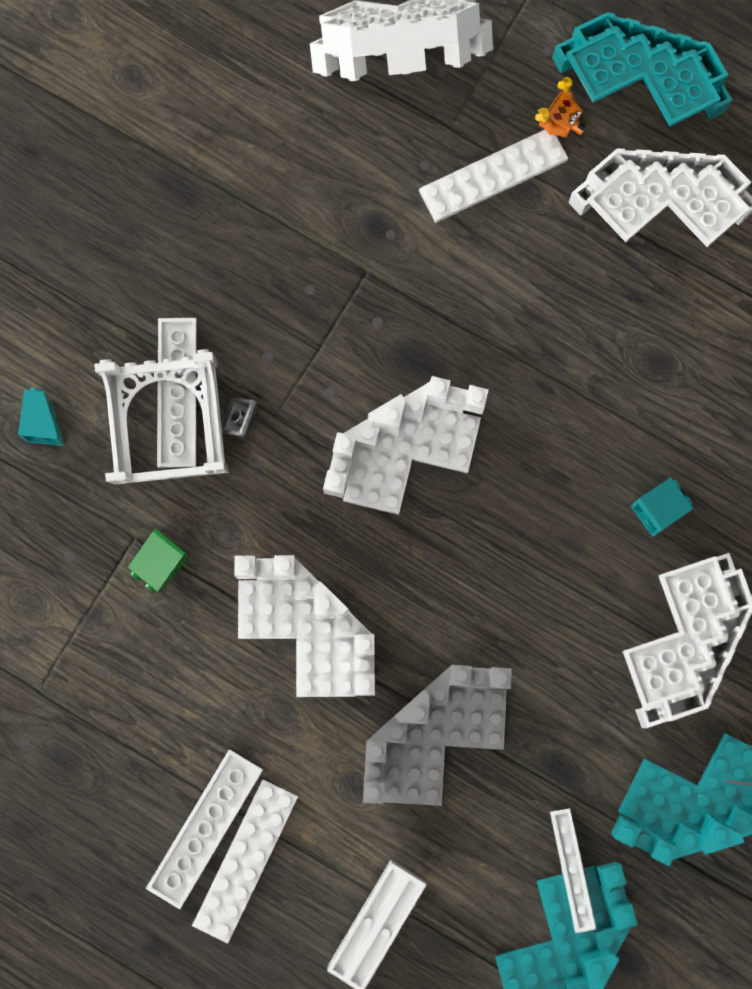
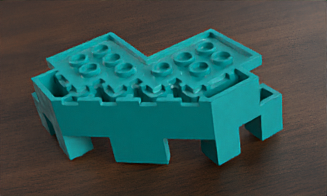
[552,12,732,126]
[611,733,752,866]
[495,862,638,989]

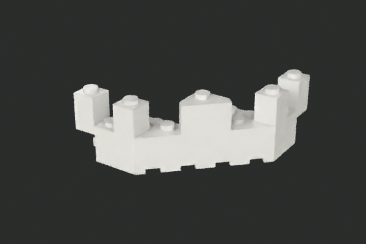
[310,0,493,81]
[568,148,752,247]
[323,376,489,515]
[623,553,752,728]
[235,555,375,697]

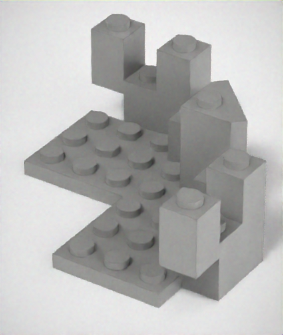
[363,665,512,806]

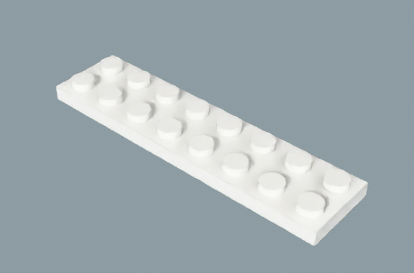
[419,130,568,223]
[157,318,197,468]
[146,749,263,909]
[192,779,298,943]

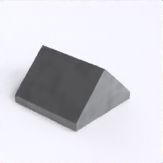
[221,397,258,442]

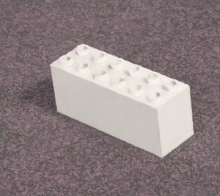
[327,860,426,989]

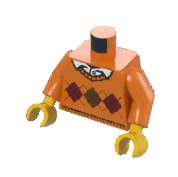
[535,77,586,137]

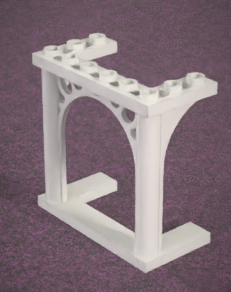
[95,349,229,484]

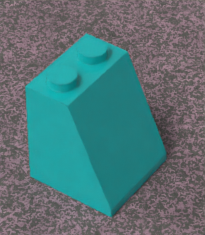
[18,387,64,446]
[631,477,693,537]

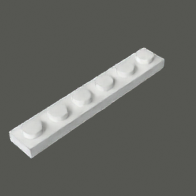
[550,808,596,933]

